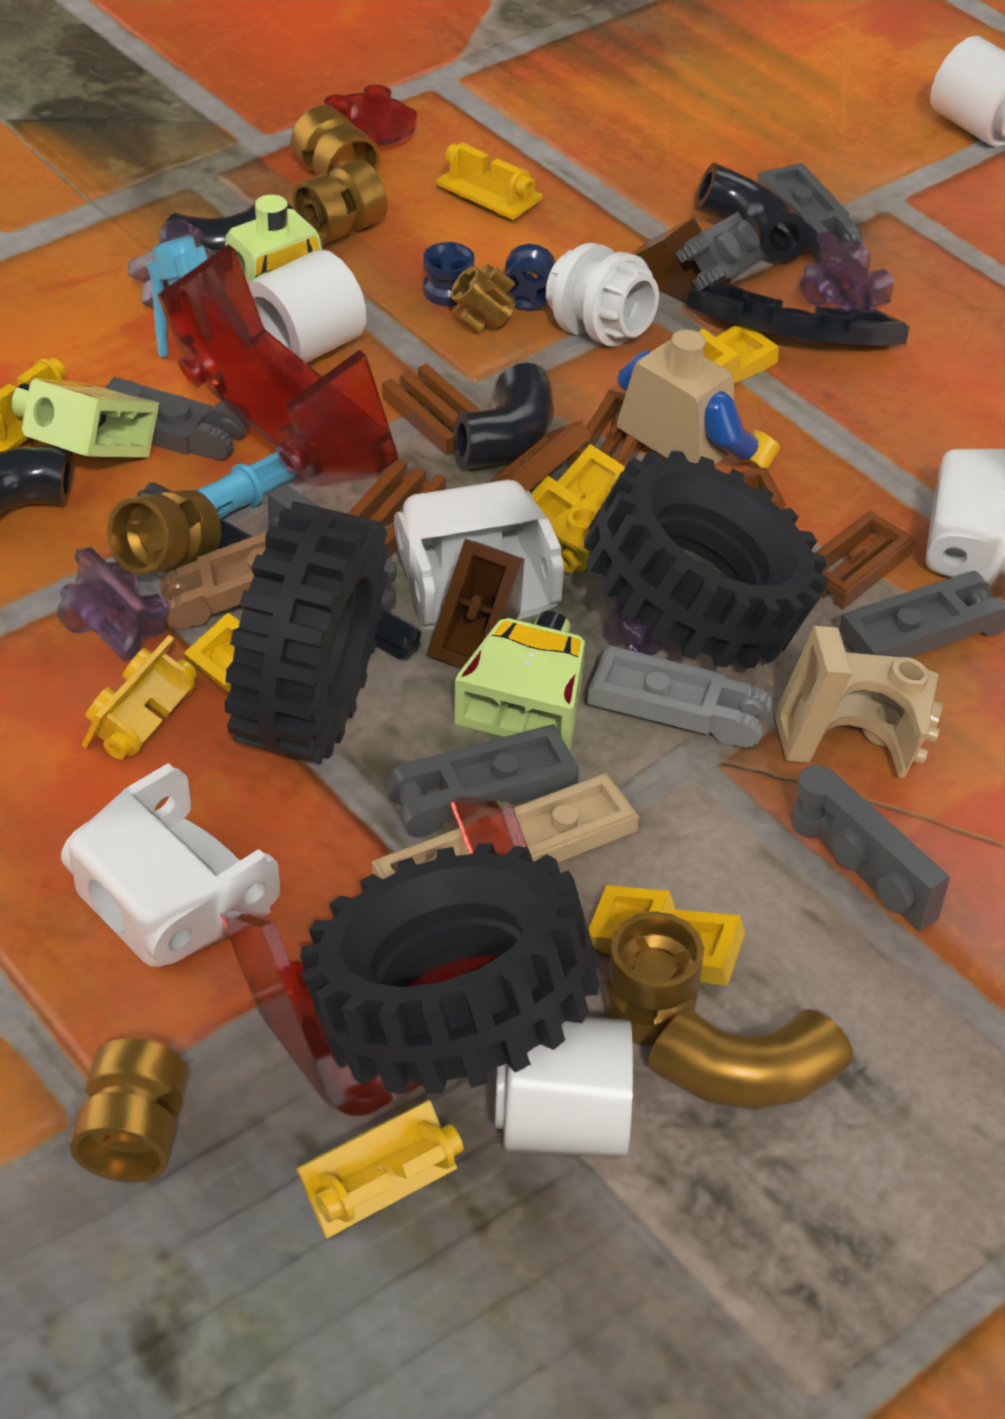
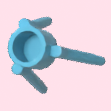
[146,235,251,358]

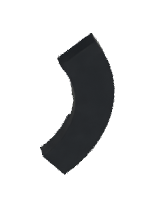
[687,284,910,345]

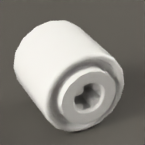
[930,35,1005,147]
[239,249,367,372]
[495,1018,633,1156]

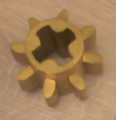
[451,263,516,333]

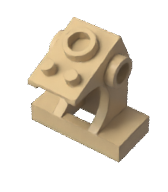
[774,626,943,778]

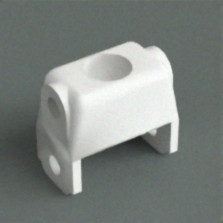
[925,449,1005,595]
[394,480,564,630]
[61,763,280,967]

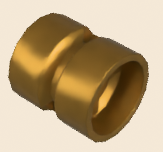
[290,105,380,175]
[292,159,387,246]
[107,490,221,575]
[604,911,705,1046]
[69,1038,189,1183]

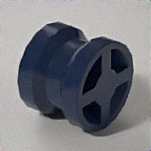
[423,242,475,306]
[505,244,556,311]

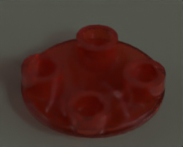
[324,84,417,146]

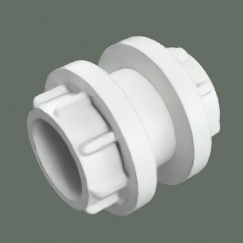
[546,243,659,346]

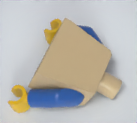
[617,330,781,469]

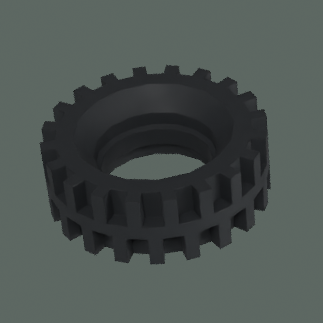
[584,451,828,669]
[224,501,389,764]
[300,843,600,1095]

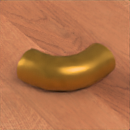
[648,1009,853,1110]

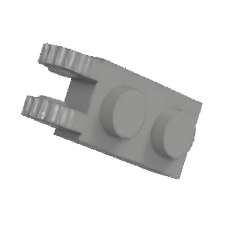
[587,645,772,749]

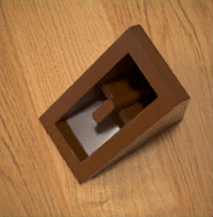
[631,217,731,304]
[427,538,525,668]

